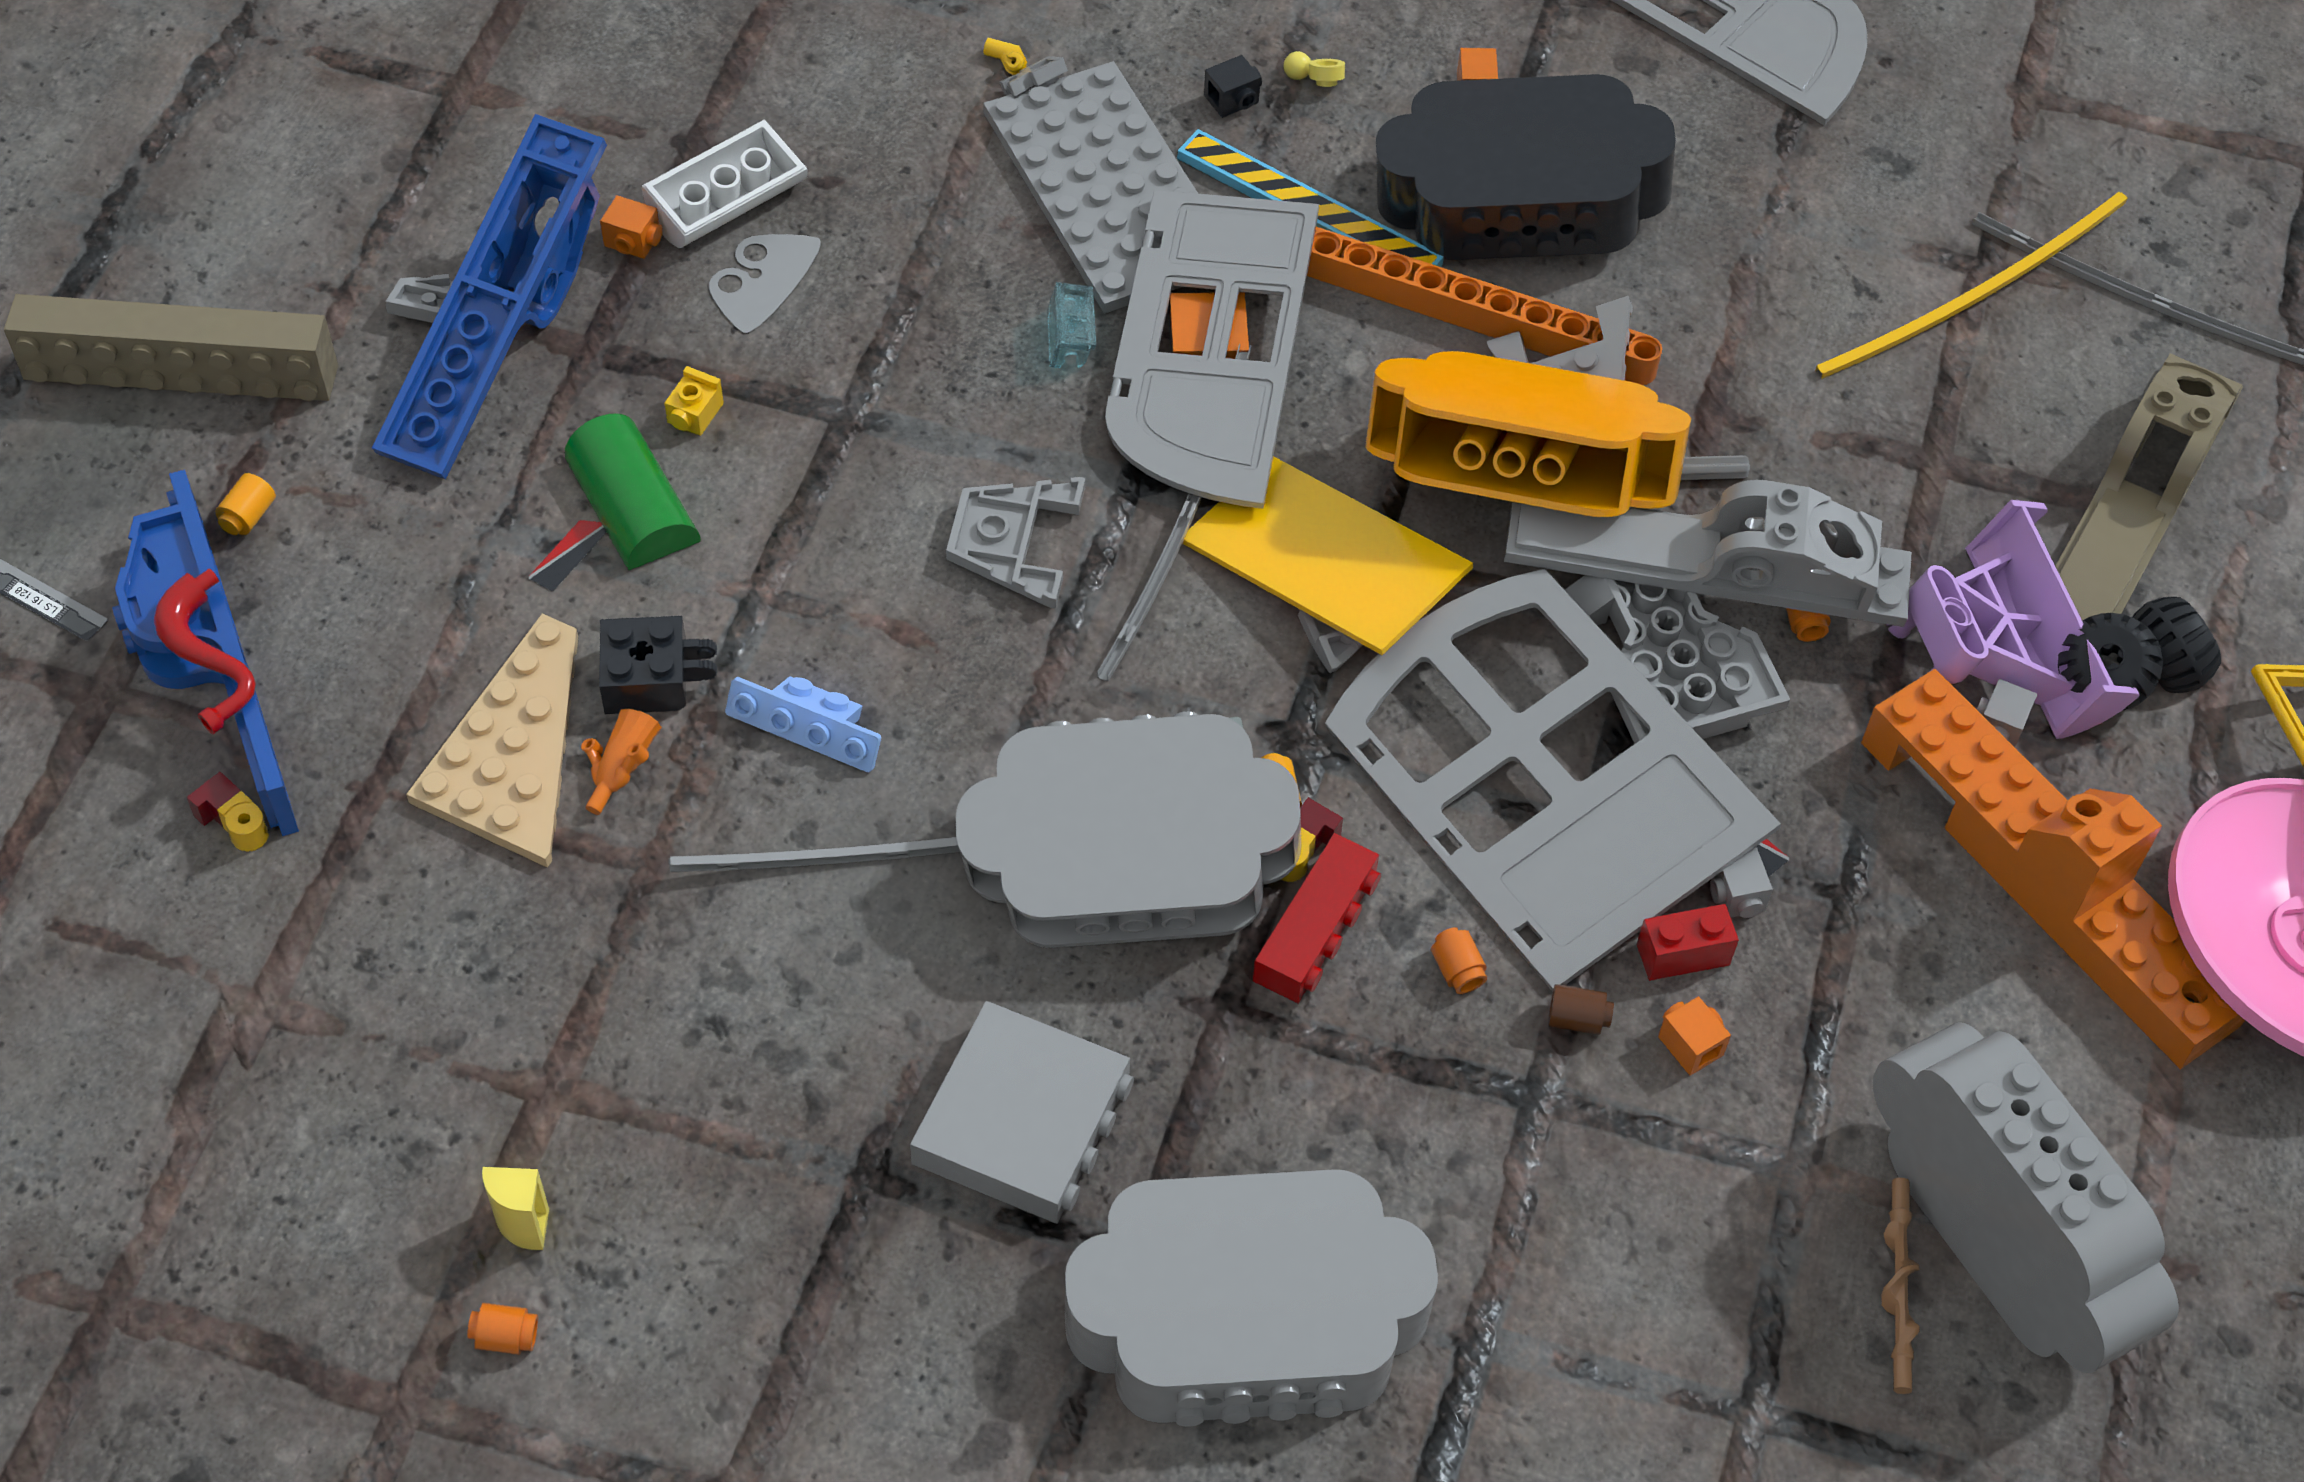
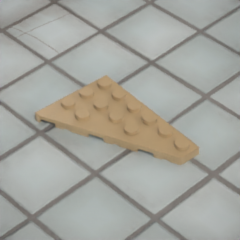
[406,613,578,868]

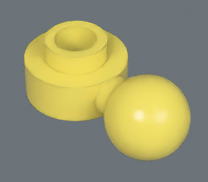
[1283,51,1345,87]

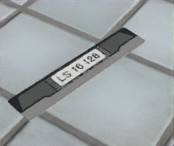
[0,559,107,641]

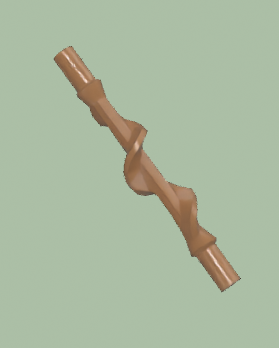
[1881,1177,1920,1394]

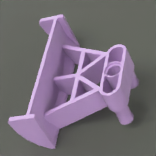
[1886,500,2139,739]

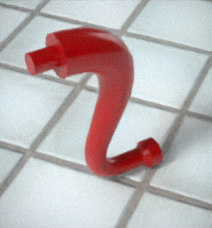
[154,569,256,735]

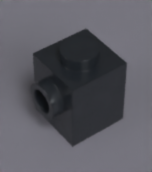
[1204,55,1262,118]

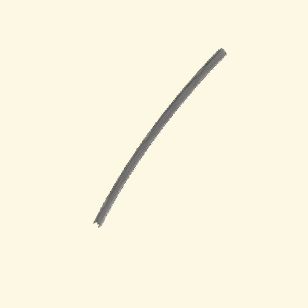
[1097,343,1251,682]
[668,837,960,872]

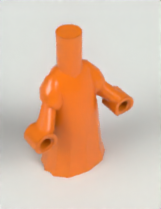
[581,709,662,815]

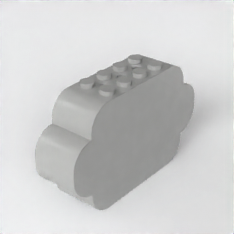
[956,711,1301,948]
[1873,1022,2179,1373]
[1065,1170,1438,1427]

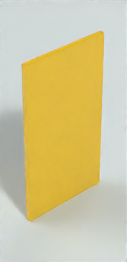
[1182,456,1473,655]

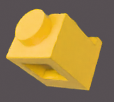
[664,366,724,436]

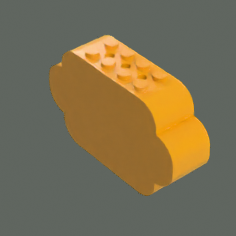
[1365,351,1691,517]

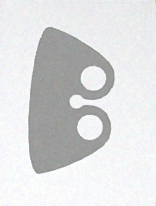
[709,234,821,333]

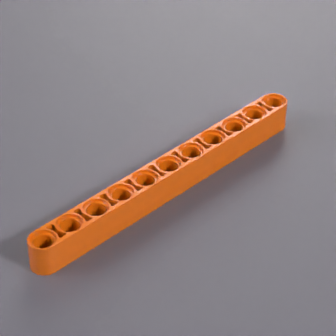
[1307,227,1662,385]

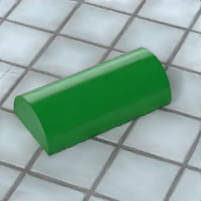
[564,414,701,571]

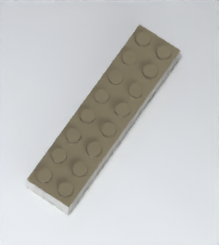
[4,294,339,401]

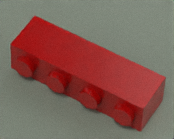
[1253,833,1381,1004]

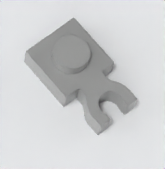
[1000,56,1068,96]

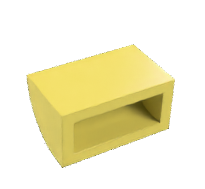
[482,1167,549,1250]

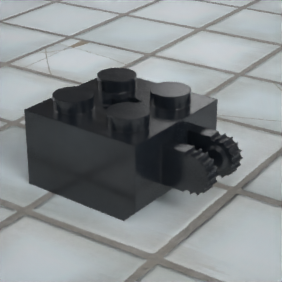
[599,616,717,714]

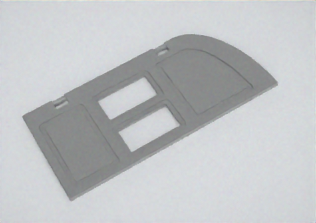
[1611,0,1867,126]
[1105,190,1319,509]

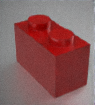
[1636,904,1739,981]

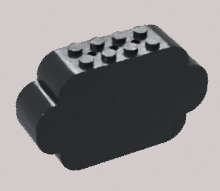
[1376,74,1676,260]

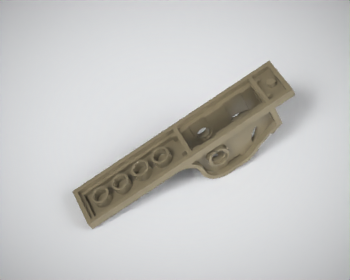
[2055,353,2243,620]

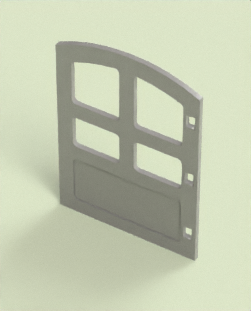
[1325,569,1781,992]

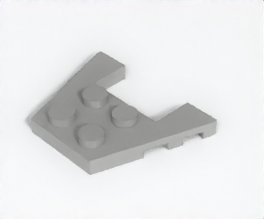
[1487,296,1633,381]
[946,477,1085,609]

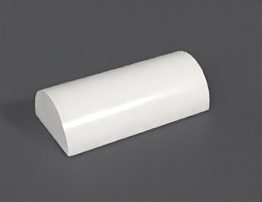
[642,119,808,248]

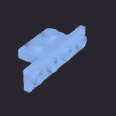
[725,676,881,772]

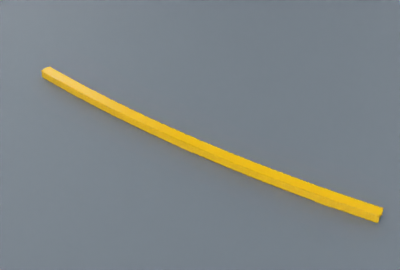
[1815,192,2127,379]

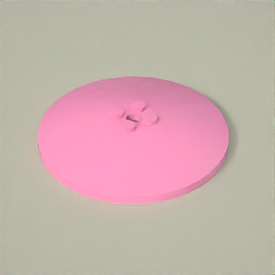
[2168,778,2304,1057]

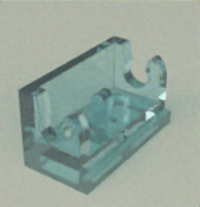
[1047,282,1096,368]

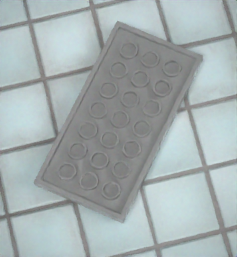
[983,61,1198,314]

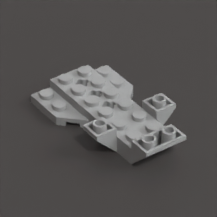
[1565,575,1790,743]

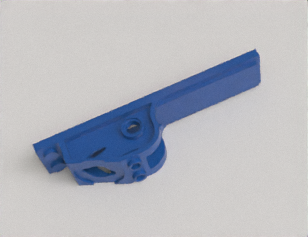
[372,114,607,480]
[112,469,299,836]

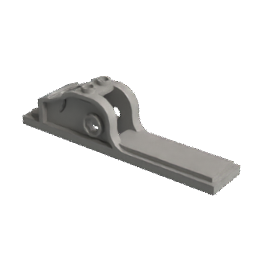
[1504,480,1912,627]

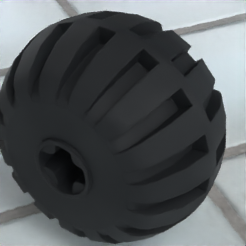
[2132,596,2221,693]
[2058,613,2163,711]

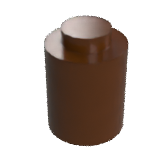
[1548,984,1614,1035]

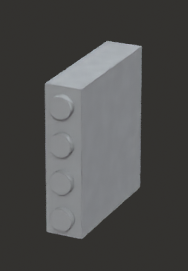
[910,1001,1134,1224]

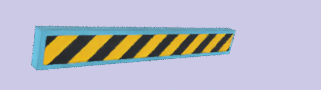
[1177,129,1444,267]

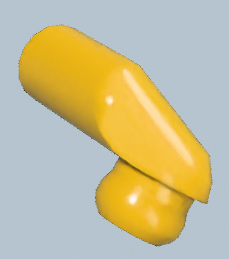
[983,38,1027,75]

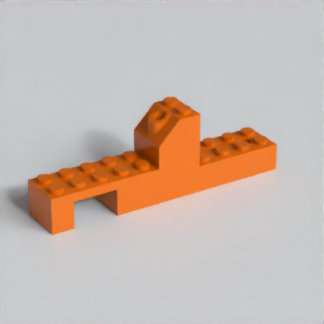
[1861,669,2245,1070]

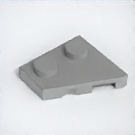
[385,274,453,323]

